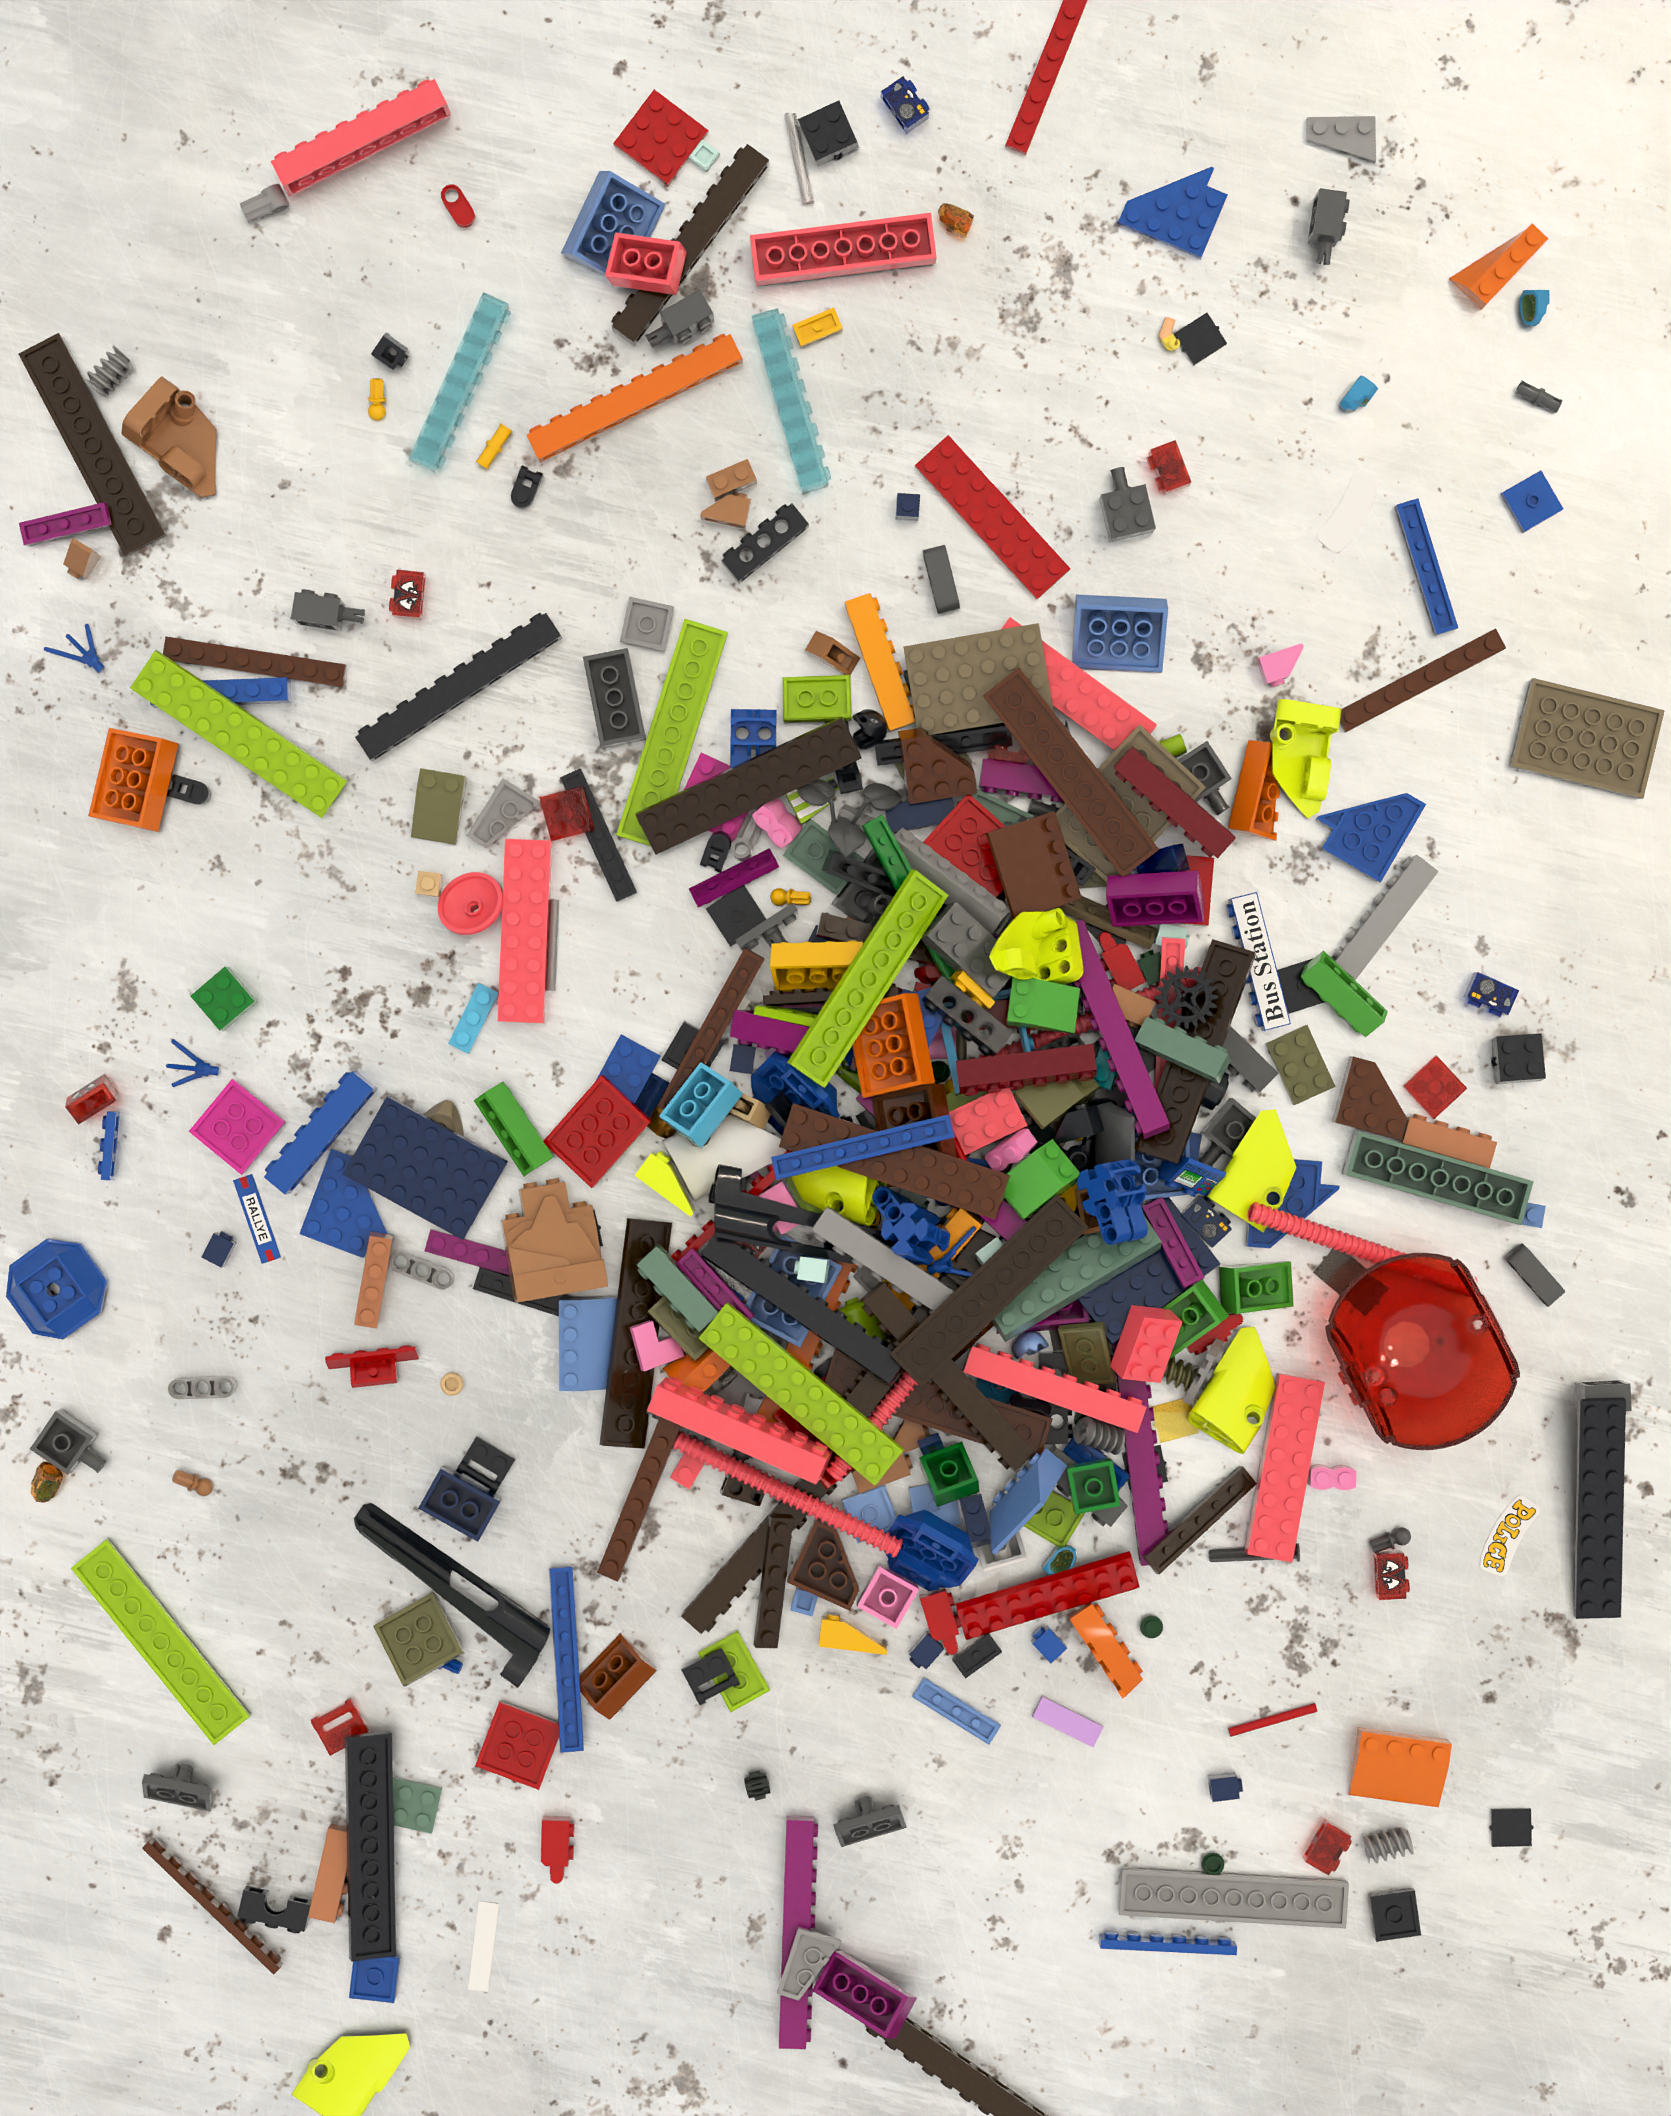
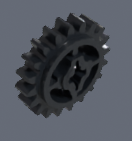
[1155,966,1219,1029]

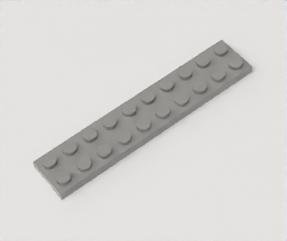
[1119,1868,1349,1929]

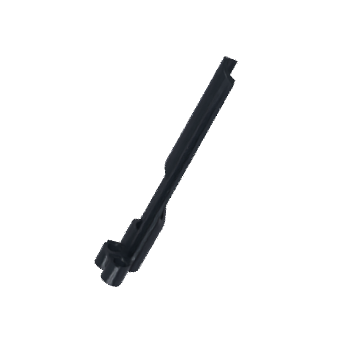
[709,1164,896,1264]
[354,1503,550,1688]

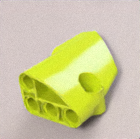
[1207,1109,1297,1232]
[1187,1327,1276,1454]

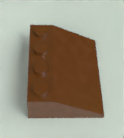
[986,811,1082,920]
[872,1084,957,1188]

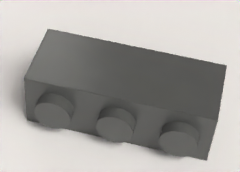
[1223,1026,1279,1093]

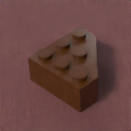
[898,728,977,804]
[1332,1056,1407,1140]
[787,1518,859,1611]

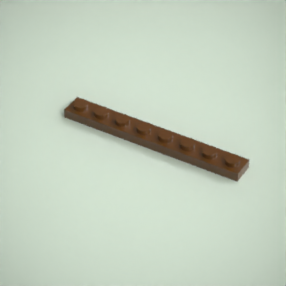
[1340,628,1506,733]
[163,636,347,688]
[658,948,765,1110]
[597,1417,682,1582]
[142,1838,283,1975]

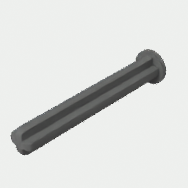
[1208,1543,1300,1562]

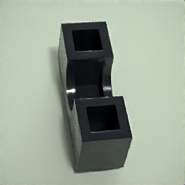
[237,1885,312,1934]

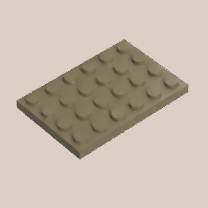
[903,623,1054,735]
[1510,678,1665,799]
[1055,724,1206,882]

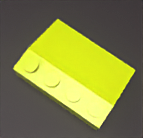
[635,1151,696,1217]

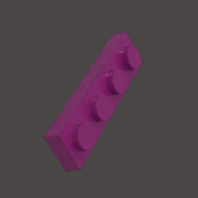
[19,502,112,546]
[689,848,779,908]
[1142,1197,1205,1289]
[424,1229,510,1275]
[676,1248,755,1320]

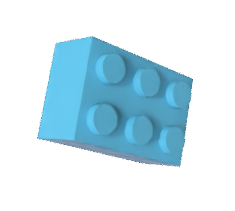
[659,1062,743,1148]

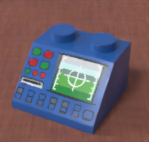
[1157,1156,1226,1197]

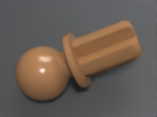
[172,1470,213,1496]

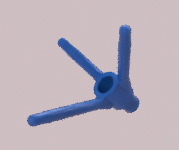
[44,624,105,673]
[166,1039,219,1087]
[927,1226,976,1277]

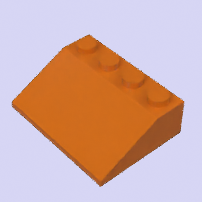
[88,728,179,832]
[853,993,935,1098]
[1348,1727,1452,1807]

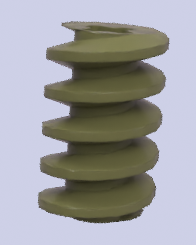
[1162,1356,1199,1392]

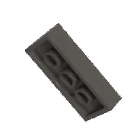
[831,848,885,926]
[1095,1102,1135,1180]

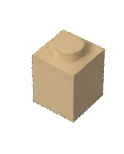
[415,871,443,897]

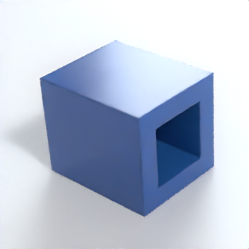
[1031,1625,1067,1664]

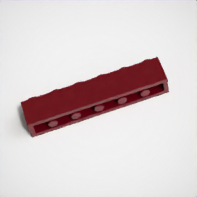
[1114,746,1236,859]
[956,1044,1097,1096]

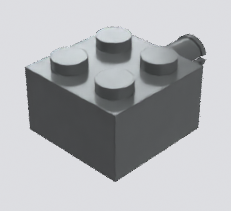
[1307,188,1350,265]
[645,289,714,348]
[1099,467,1156,542]
[291,589,365,631]
[1178,741,1232,816]
[1199,1098,1256,1167]
[30,1409,106,1475]

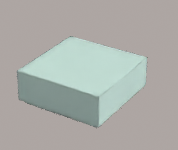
[688,140,720,172]

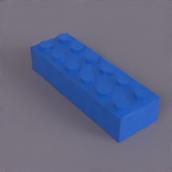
[264,1071,378,1195]

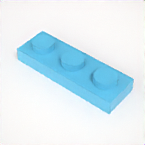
[448,983,499,1054]

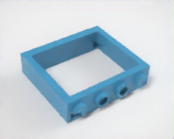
[941,989,1035,1096]

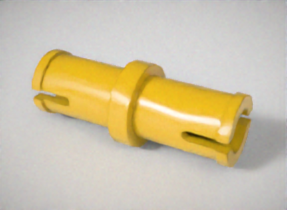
[476,423,513,470]

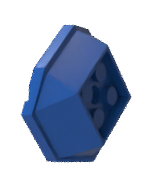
[751,1051,840,1136]
[6,1238,108,1340]
[884,1509,979,1591]

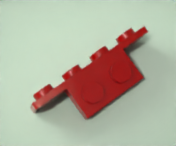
[325,1345,419,1388]

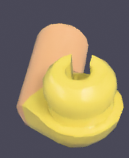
[1159,317,1180,351]

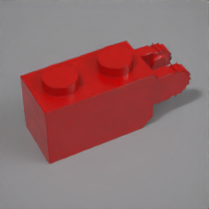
[1097,932,1146,990]
[1186,1313,1244,1355]
[919,1588,962,1655]
[541,1816,575,1884]

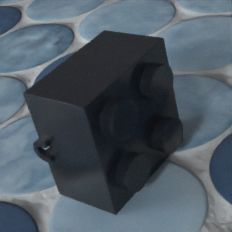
[798,100,859,166]
[1491,1033,1546,1084]

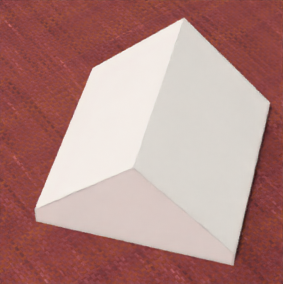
[977,1531,1028,1572]

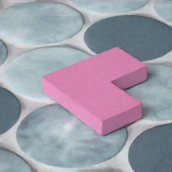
[630,1320,684,1371]

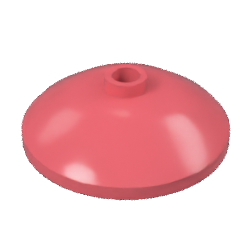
[438,872,504,935]

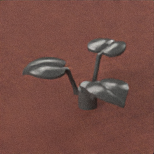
[796,779,902,858]

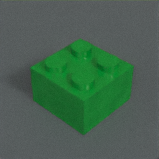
[190,966,258,1031]
[919,1442,980,1507]
[1065,1458,1121,1514]

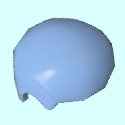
[1012,1331,1049,1359]

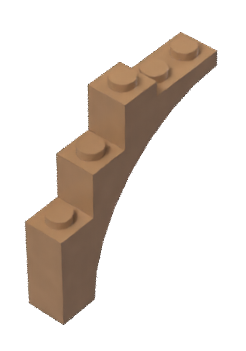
[852,1419,930,1494]

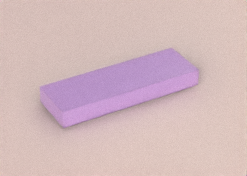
[1032,1696,1103,1747]

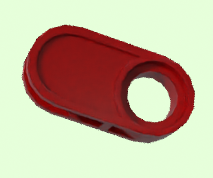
[441,184,475,228]

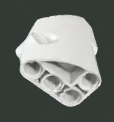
[663,1115,786,1201]

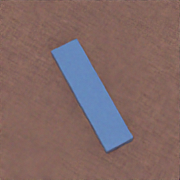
[912,1677,1001,1745]

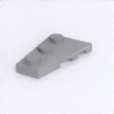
[1306,116,1376,163]

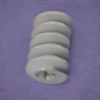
[83,345,132,397]
[1073,1416,1125,1455]
[1363,1827,1414,1864]

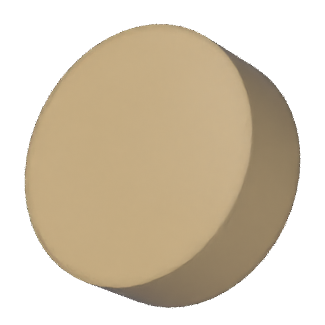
[440,1372,464,1396]

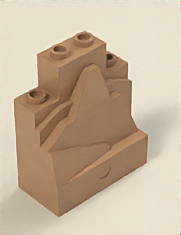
[501,1178,608,1302]

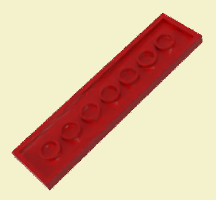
[914,435,1071,600]
[955,1551,1140,1640]

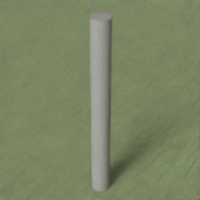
[546,900,559,991]

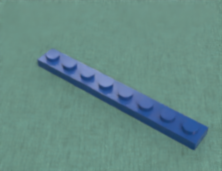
[771,1115,956,1180]
[549,1567,584,1753]

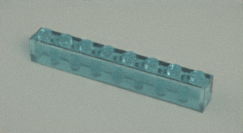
[409,292,511,473]
[752,308,831,494]

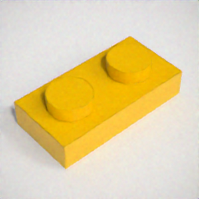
[792,307,843,347]
[950,971,995,1009]

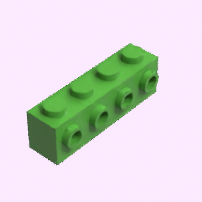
[1301,950,1388,1038]
[474,1081,553,1177]

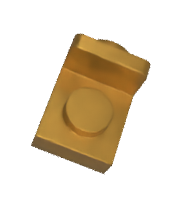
[648,1103,676,1139]

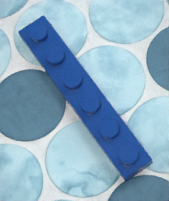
[1395,498,1459,636]
[1098,1931,1237,1955]

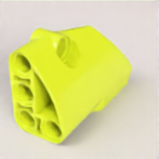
[1270,699,1342,819]
[989,908,1083,985]
[786,1150,887,1226]
[291,2033,410,2116]

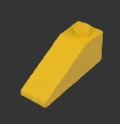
[818,1613,887,1655]

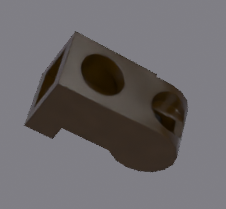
[720,1474,765,1506]

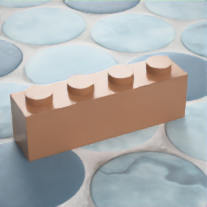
[1399,1114,1497,1168]
[354,1231,393,1329]
[308,1824,348,1923]

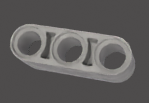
[389,1251,454,1290]
[168,1376,237,1399]

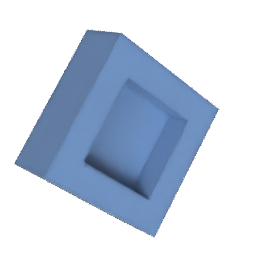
[1521,1203,1546,1228]
[790,1587,818,1616]

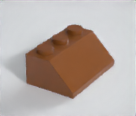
[579,1633,657,1720]

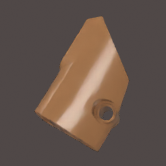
[121,376,217,498]

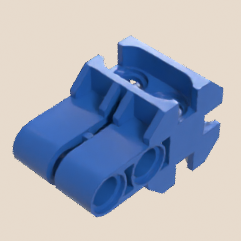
[730,709,777,768]
[1076,1159,1148,1245]
[872,1186,950,1265]

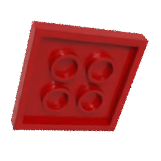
[613,89,709,186]
[475,1701,559,1790]

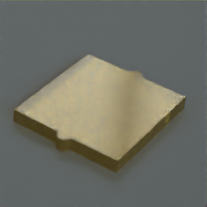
[1151,1398,1199,1443]

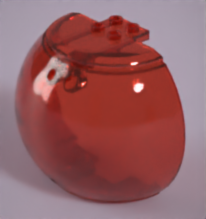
[1325,1253,1520,1450]

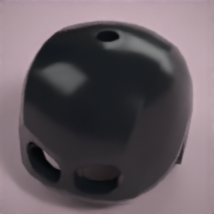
[852,709,887,750]

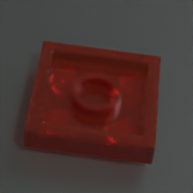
[539,786,594,841]
[1402,1055,1467,1119]

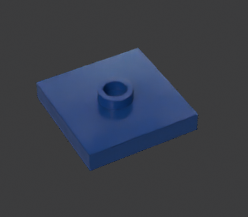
[1501,470,1564,533]
[349,1956,400,2003]

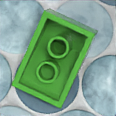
[1006,977,1080,1034]
[1004,1139,1080,1220]
[1219,1261,1294,1314]
[1162,1280,1229,1359]

